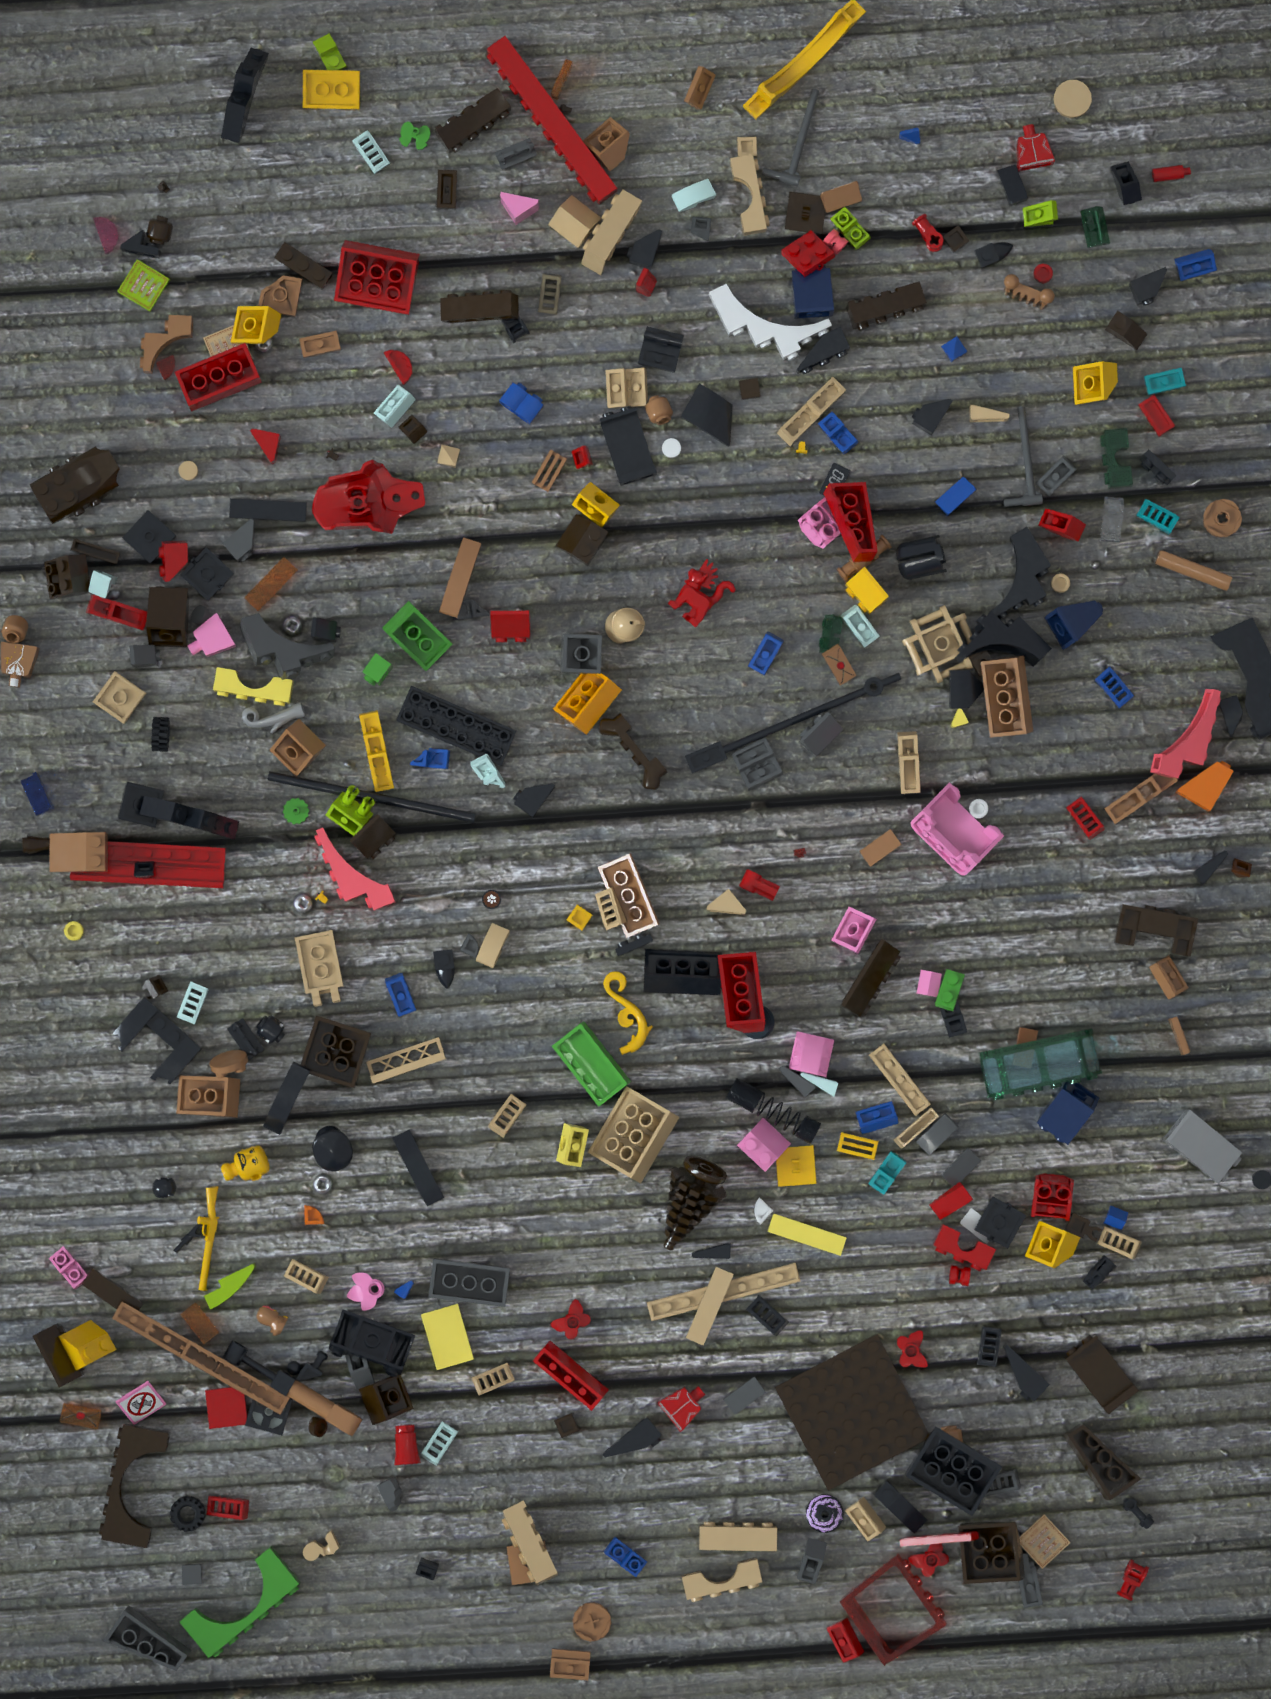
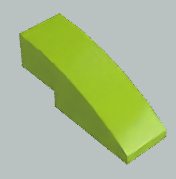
[204,1263,256,1310]

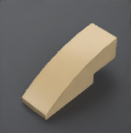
[897,731,920,794]

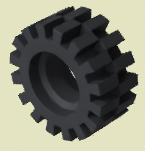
[151,717,170,752]
[170,1496,206,1532]

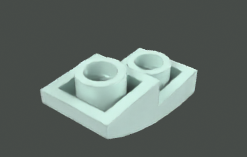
[671,179,716,212]

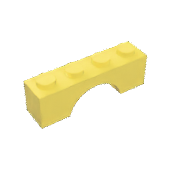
[213,667,294,707]

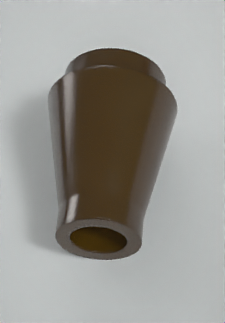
[22,835,50,854]

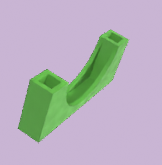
[180,1546,300,1658]

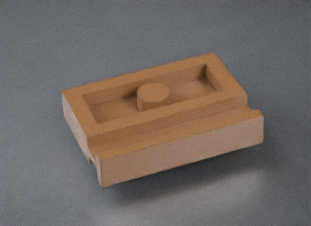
[550,1648,591,1680]

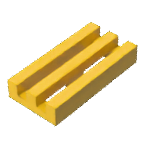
[837,1132,879,1160]

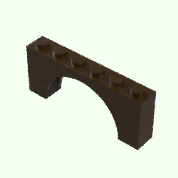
[99,1424,171,1548]

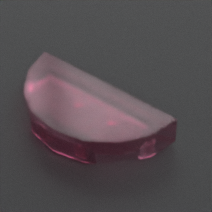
[93,217,119,254]

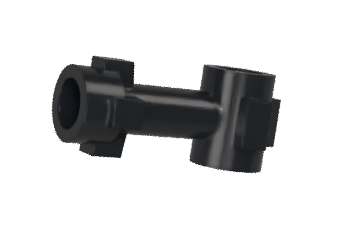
[1123,1497,1154,1529]

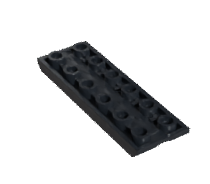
[396,686,517,766]

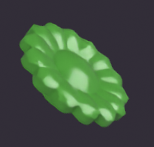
[283,798,309,824]

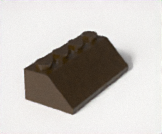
[840,939,901,1017]

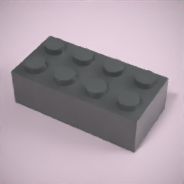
[428,1258,510,1307]

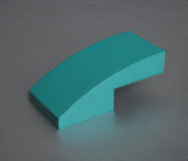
[868,1150,907,1195]

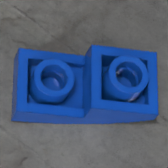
[603,1537,647,1577]

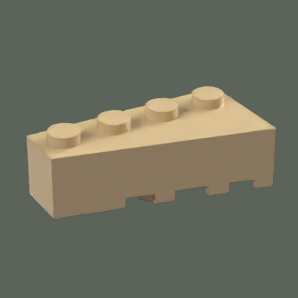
[581,189,642,275]
[501,1500,558,1585]

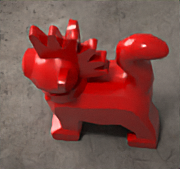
[668,559,735,628]

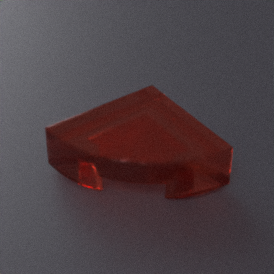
[156,355,176,381]

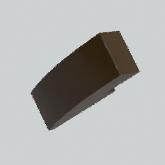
[81,1268,143,1311]

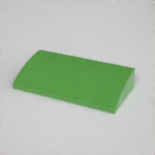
[552,1021,631,1107]

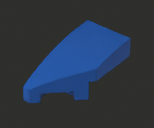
[410,748,450,769]

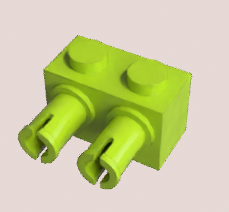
[325,785,375,836]

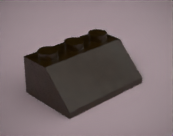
[32,1323,85,1388]

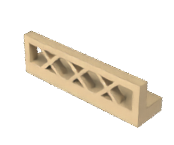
[366,1037,446,1084]

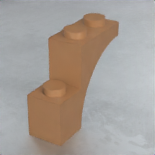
[140,315,193,374]

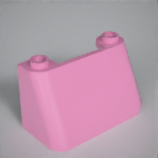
[911,782,1004,876]

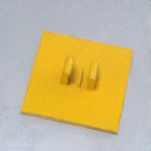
[776,1145,816,1187]

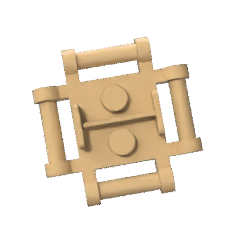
[902,605,973,683]

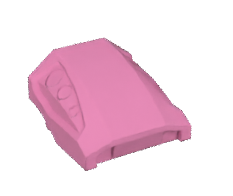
[798,497,841,549]
[789,1031,834,1077]

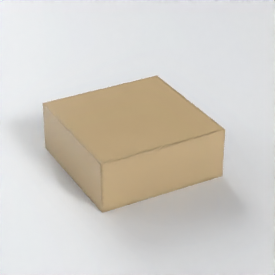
[737,137,757,157]

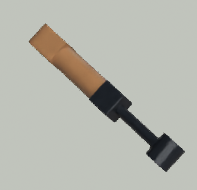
[222,1340,363,1436]

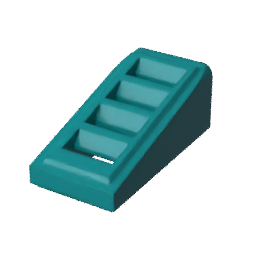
[1136,499,1180,534]

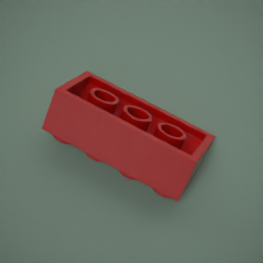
[175,343,262,412]
[717,952,765,1033]

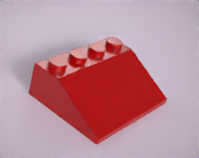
[334,240,420,315]

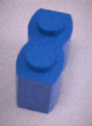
[499,382,544,425]

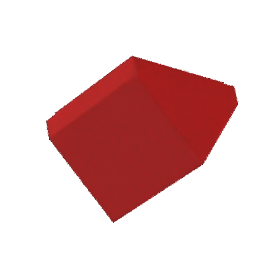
[572,445,593,469]

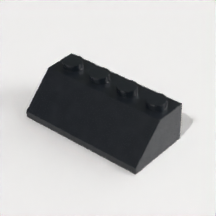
[643,949,722,995]

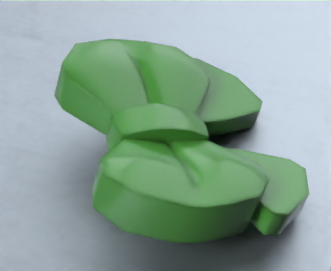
[399,121,430,150]

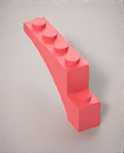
[1150,689,1221,778]
[315,828,396,911]

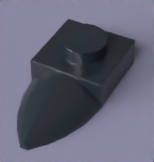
[974,242,1013,268]
[433,949,455,989]

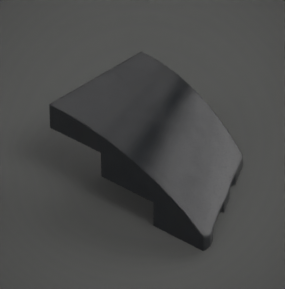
[681,383,732,447]

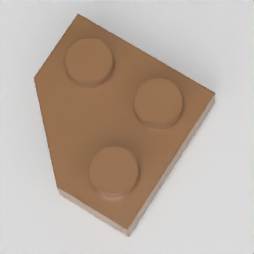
[258,275,303,317]

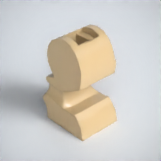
[303,1529,340,1561]

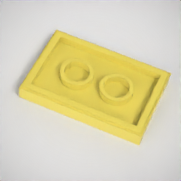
[421,1304,474,1370]

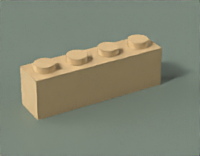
[699,1521,777,1551]

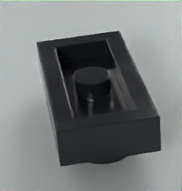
[615,933,653,957]

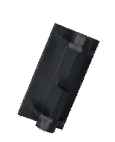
[227,1018,264,1061]

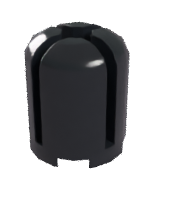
[896,535,947,580]

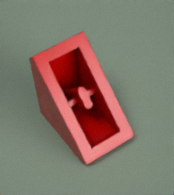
[250,429,281,465]

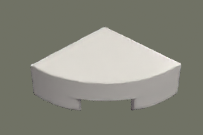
[754,1198,774,1225]

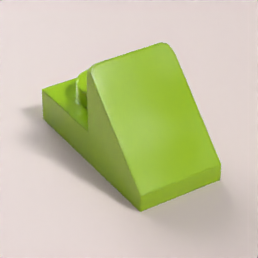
[313,33,347,70]
[1023,200,1058,227]

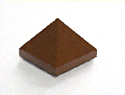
[1231,858,1252,878]

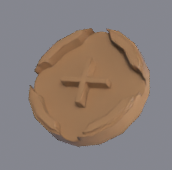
[573,1602,611,1642]

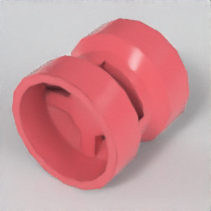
[823,229,849,255]

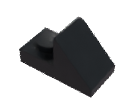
[120,230,161,259]

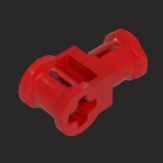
[912,214,943,252]
[1116,1559,1149,1601]

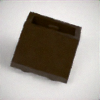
[44,554,90,600]

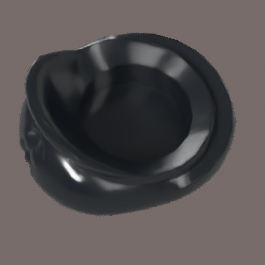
[312,1126,353,1172]

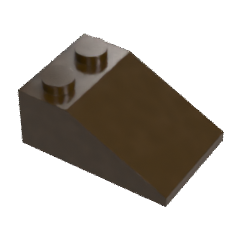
[350,814,396,860]

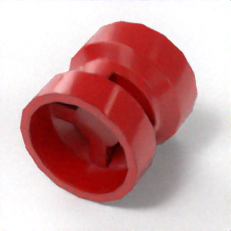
[949,1265,971,1286]

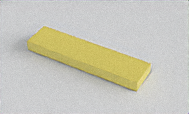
[767,1213,847,1256]

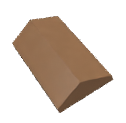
[598,853,659,938]

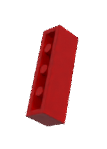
[533,1341,609,1411]

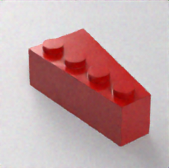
[823,482,878,562]

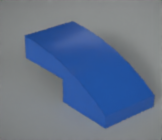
[818,411,858,455]

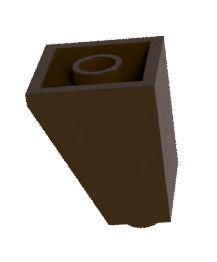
[146,586,189,647]

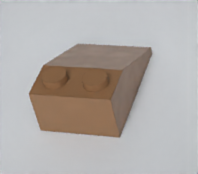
[50,832,108,872]
[176,1075,241,1118]

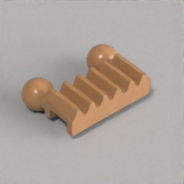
[1004,274,1055,310]

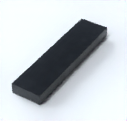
[229,498,307,522]

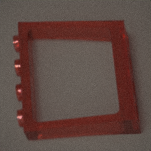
[840,1554,947,1666]

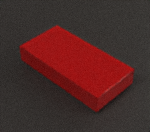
[1138,394,1175,437]

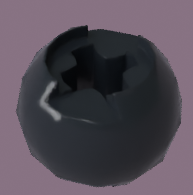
[152,1177,177,1198]

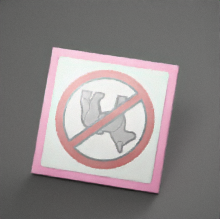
[115,1381,167,1425]

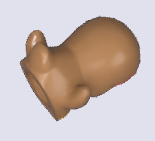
[256,1306,288,1336]

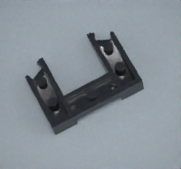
[113,997,202,1084]

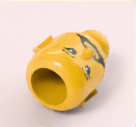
[221,1145,270,1181]

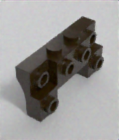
[1114,904,1198,957]

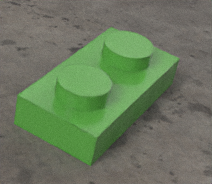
[935,969,965,1012]

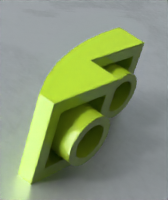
[830,207,871,250]

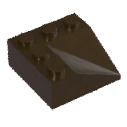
[300,1016,371,1088]
[958,1522,1025,1584]

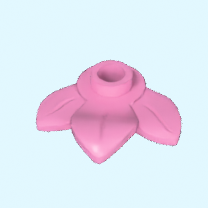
[347,1273,385,1311]

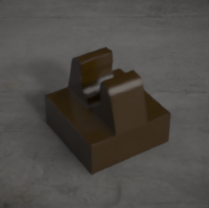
[142,975,168,999]

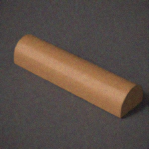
[1155,550,1232,591]

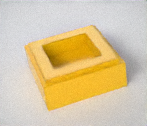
[566,904,593,931]

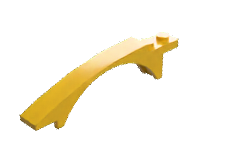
[743,0,866,120]

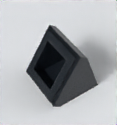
[416,1557,439,1580]

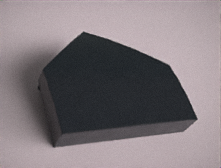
[949,670,984,709]

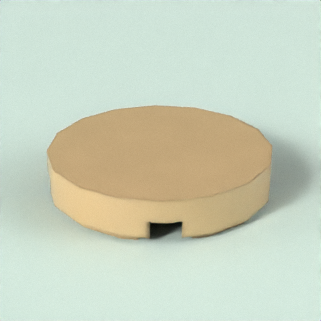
[1053,80,1092,118]

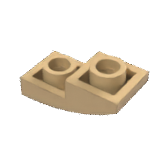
[476,923,510,968]

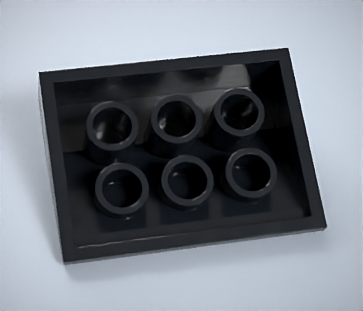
[905,1426,1002,1516]

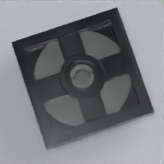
[245,1398,293,1436]

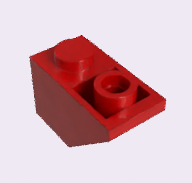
[159,541,188,582]

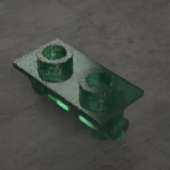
[819,614,843,653]

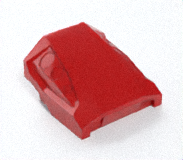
[1031,1173,1074,1221]

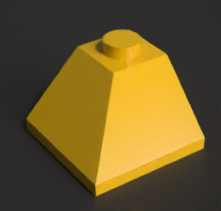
[231,306,281,344]
[1073,361,1118,405]
[1025,1221,1080,1268]

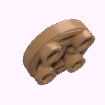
[209,1050,248,1078]

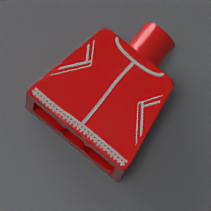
[1017,124,1055,172]
[657,1386,705,1432]

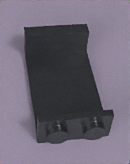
[600,406,657,486]

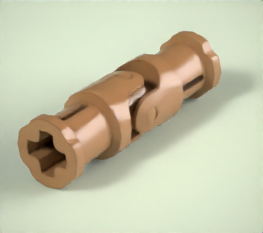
[836,535,892,582]

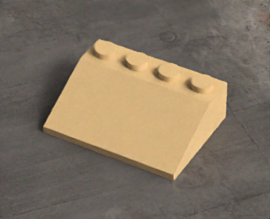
[588,1086,679,1184]

